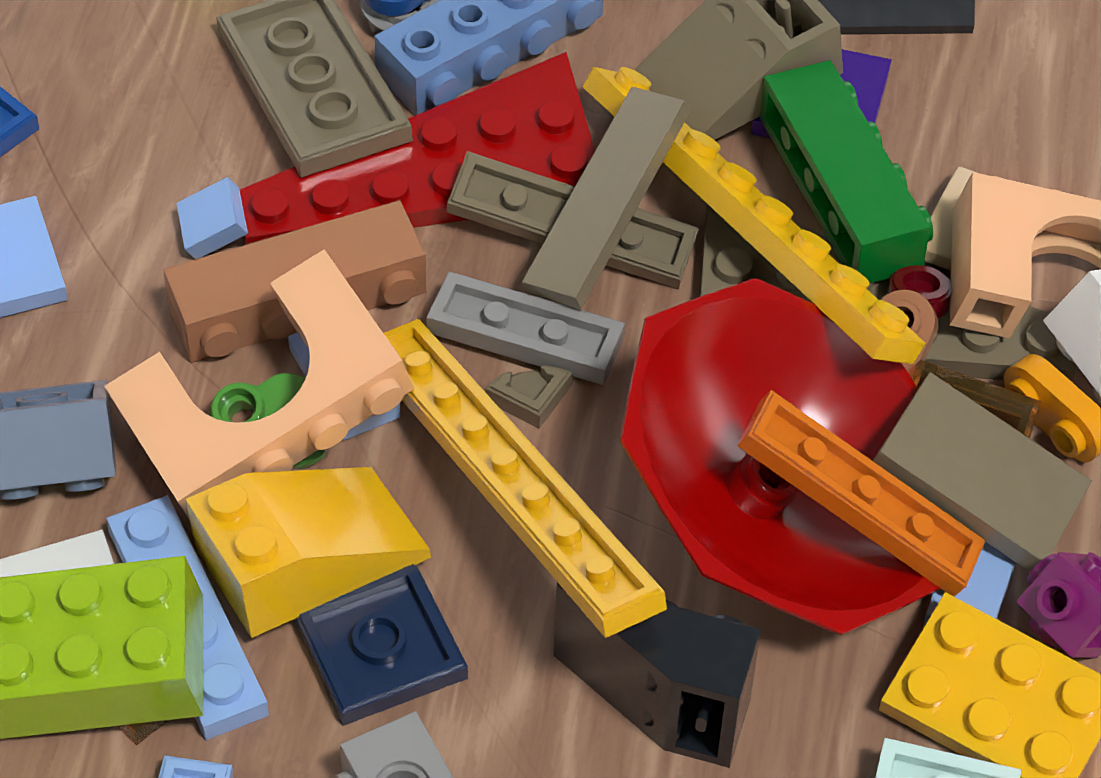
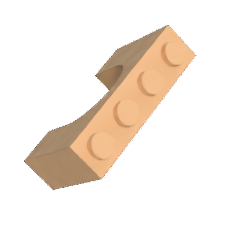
[950,172,1101,338]
[104,249,414,520]

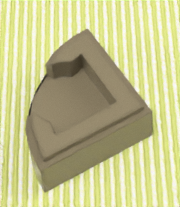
[485,365,573,429]

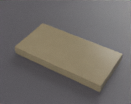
[216,0,413,178]

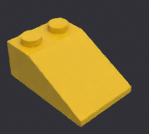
[185,467,431,638]

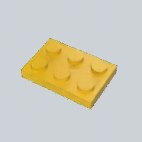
[879,592,1101,778]

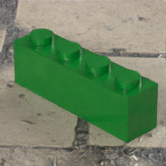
[760,60,933,283]

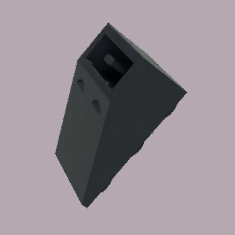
[553,582,761,768]

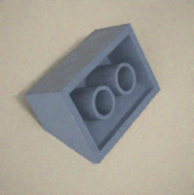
[0,380,116,500]

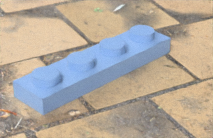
[106,495,269,741]

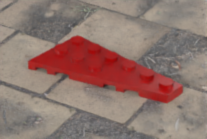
[240,52,595,245]

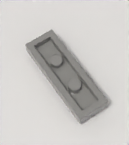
[427,271,625,385]

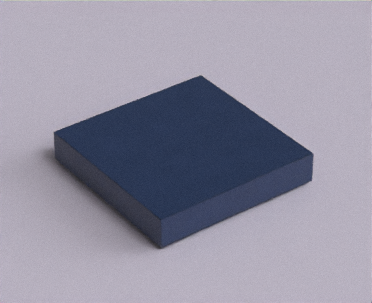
[293,564,468,726]

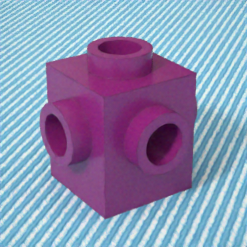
[1016,552,1101,658]

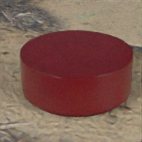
[888,265,952,320]

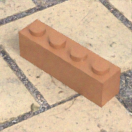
[163,200,427,363]

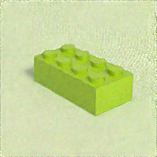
[0,556,203,739]

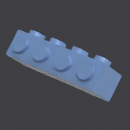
[374,0,603,116]

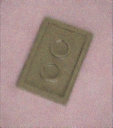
[873,372,1092,572]

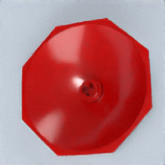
[620,278,941,635]

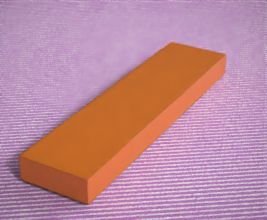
[737,390,986,597]

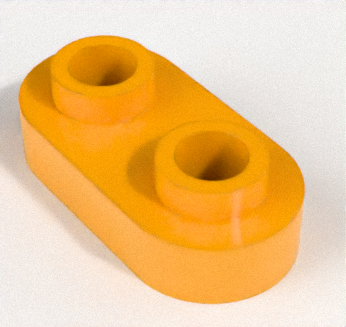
[1004,354,1101,462]

